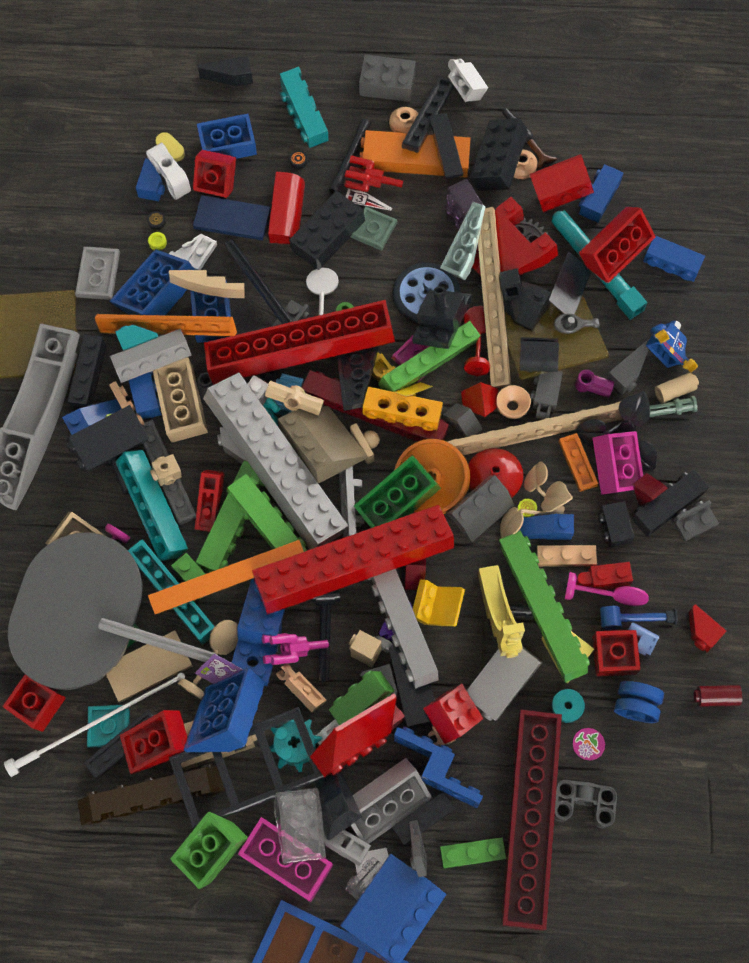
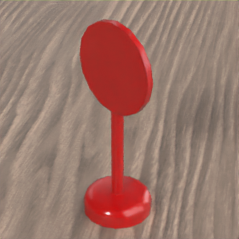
[463,306,490,376]

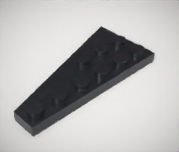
[337,346,379,411]

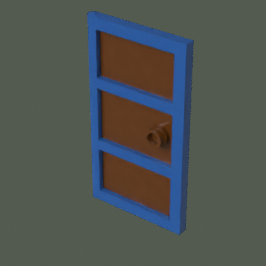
[252,900,409,963]

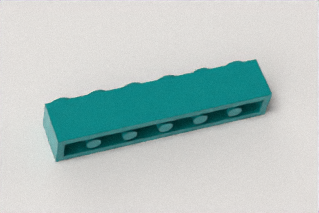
[116,450,188,561]
[128,539,215,645]

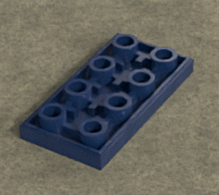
[193,195,271,241]

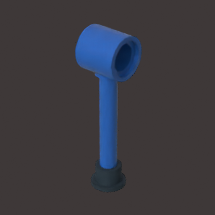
[600,606,678,630]

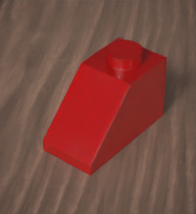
[689,604,726,652]

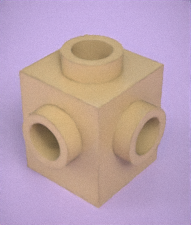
[150,454,182,486]

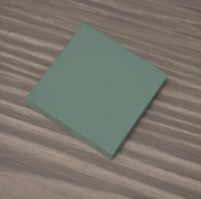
[351,206,397,251]

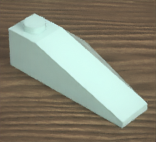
[440,202,485,280]

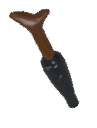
[502,108,557,169]

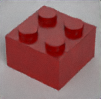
[193,150,236,198]
[593,630,640,676]
[3,674,66,732]
[423,684,483,744]

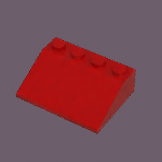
[310,694,397,777]

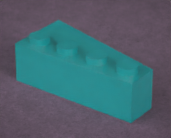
[280,67,328,148]

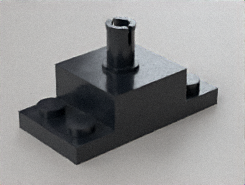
[412,286,471,349]

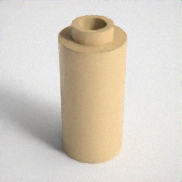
[655,372,699,404]

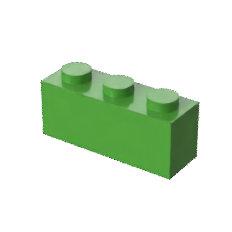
[329,671,395,725]

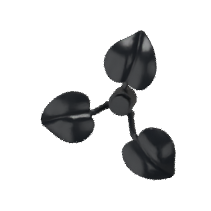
[576,391,657,470]

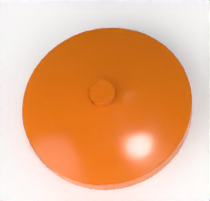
[394,439,470,514]

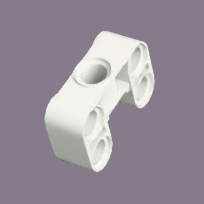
[146,142,191,200]

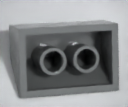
[447,475,514,543]

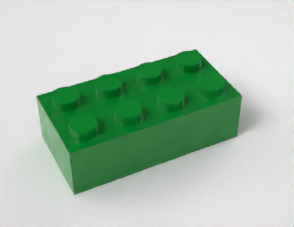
[354,455,441,528]

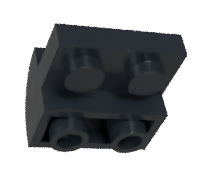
[520,337,559,373]

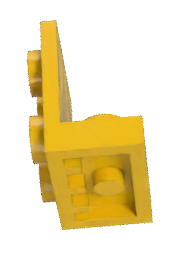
[413,580,465,627]

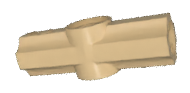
[265,381,324,416]

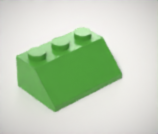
[170,812,248,889]

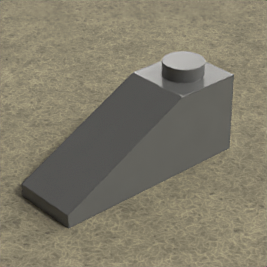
[607,339,649,395]

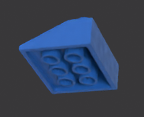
[110,249,195,315]
[183,667,265,752]
[340,854,446,963]

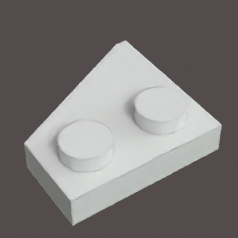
[169,234,217,270]

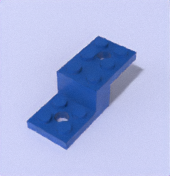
[231,578,285,687]
[394,727,483,808]

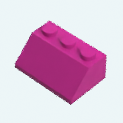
[593,431,643,495]

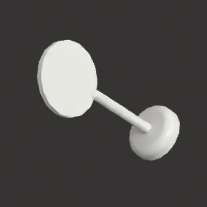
[306,268,339,315]

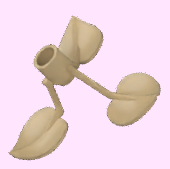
[500,462,573,538]

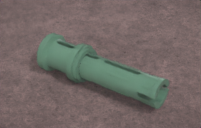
[650,396,697,417]

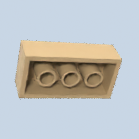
[153,357,208,442]

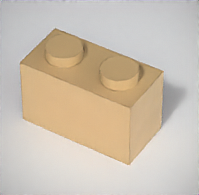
[349,630,382,667]

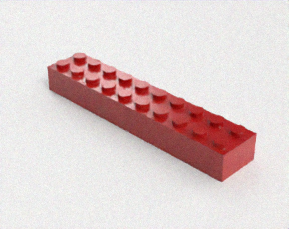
[204,300,395,385]
[252,505,454,615]

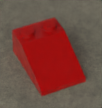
[120,710,188,774]

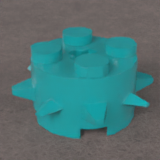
[269,719,323,772]

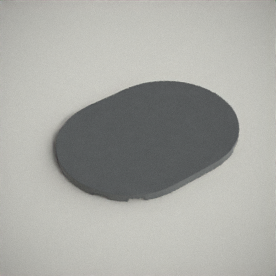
[8,533,143,690]

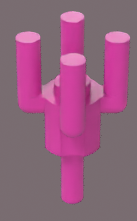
[262,633,329,665]

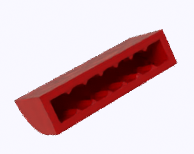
[268,172,305,244]

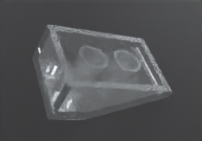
[273,788,326,863]

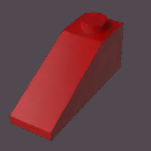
[195,470,225,532]

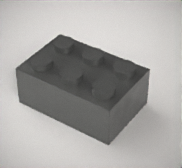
[359,54,416,102]

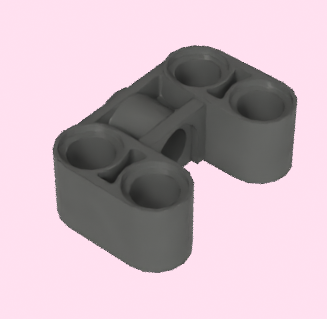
[554,780,617,829]

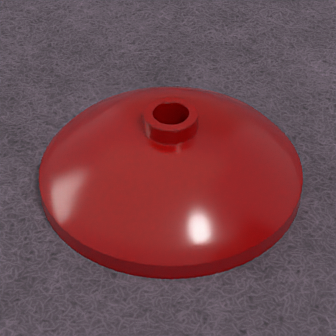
[468,448,523,498]

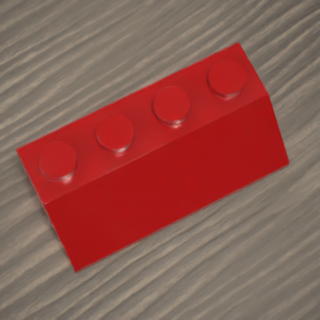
[579,207,656,283]

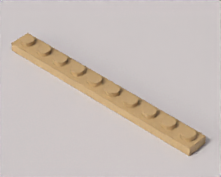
[478,207,511,388]
[448,402,623,456]

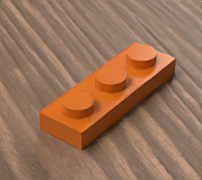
[558,433,598,492]

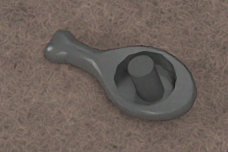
[554,313,600,334]

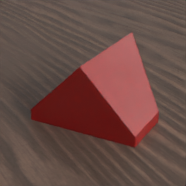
[461,382,499,417]

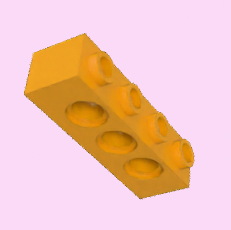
[363,387,443,431]

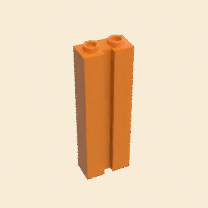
[360,130,470,177]

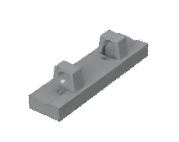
[339,466,364,538]
[287,803,371,866]

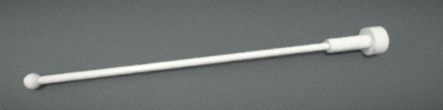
[4,673,185,777]

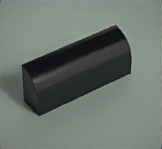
[389,647,434,728]

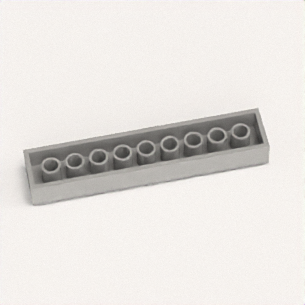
[203,373,348,550]

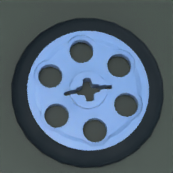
[393,263,461,323]

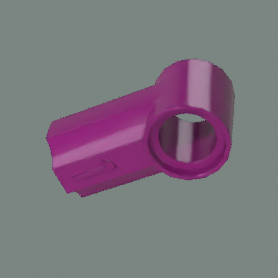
[575,370,614,398]

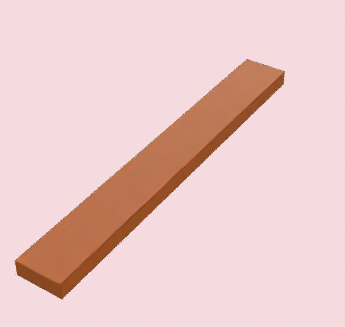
[95,314,237,336]
[148,540,304,615]

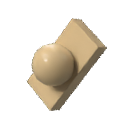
[350,423,380,464]

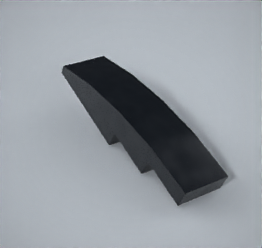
[429,113,463,179]

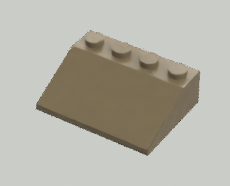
[278,406,368,484]

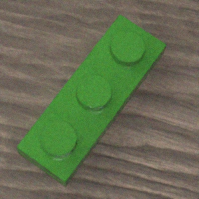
[440,837,506,869]

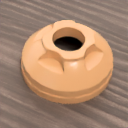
[389,107,418,133]
[513,149,537,180]
[496,385,531,419]

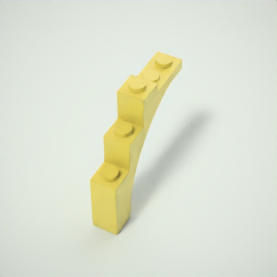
[478,565,525,658]

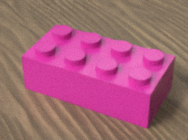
[238,817,333,902]

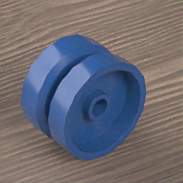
[614,681,664,723]

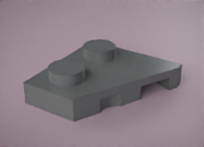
[409,820,427,877]

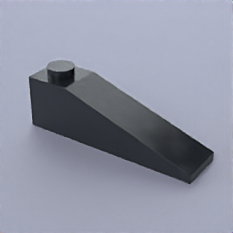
[478,281,551,331]
[315,771,362,840]

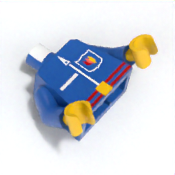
[646,321,698,373]

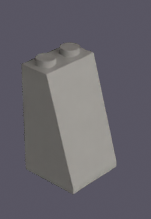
[467,646,543,721]

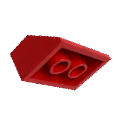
[530,154,594,212]

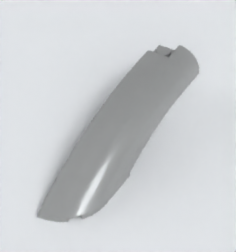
[0,324,80,510]

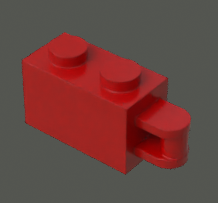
[576,562,633,590]

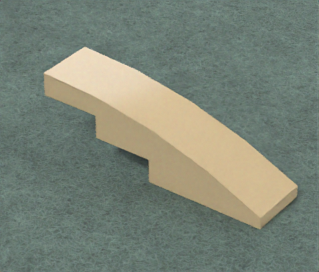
[169,270,245,299]

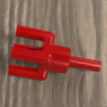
[345,155,404,192]

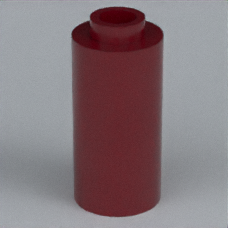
[693,685,742,706]

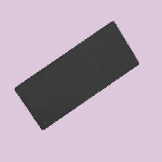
[549,252,591,315]

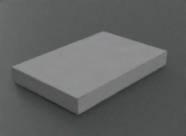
[75,247,120,300]

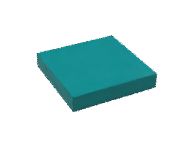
[87,705,130,748]

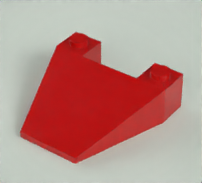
[472,197,558,277]

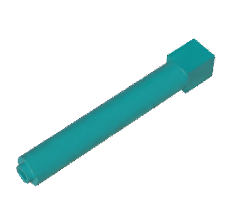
[551,210,648,320]

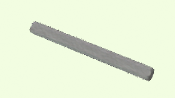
[98,618,217,662]

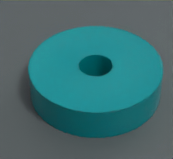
[551,689,585,723]

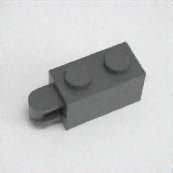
[531,371,563,419]

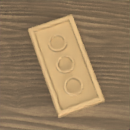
[106,631,193,703]

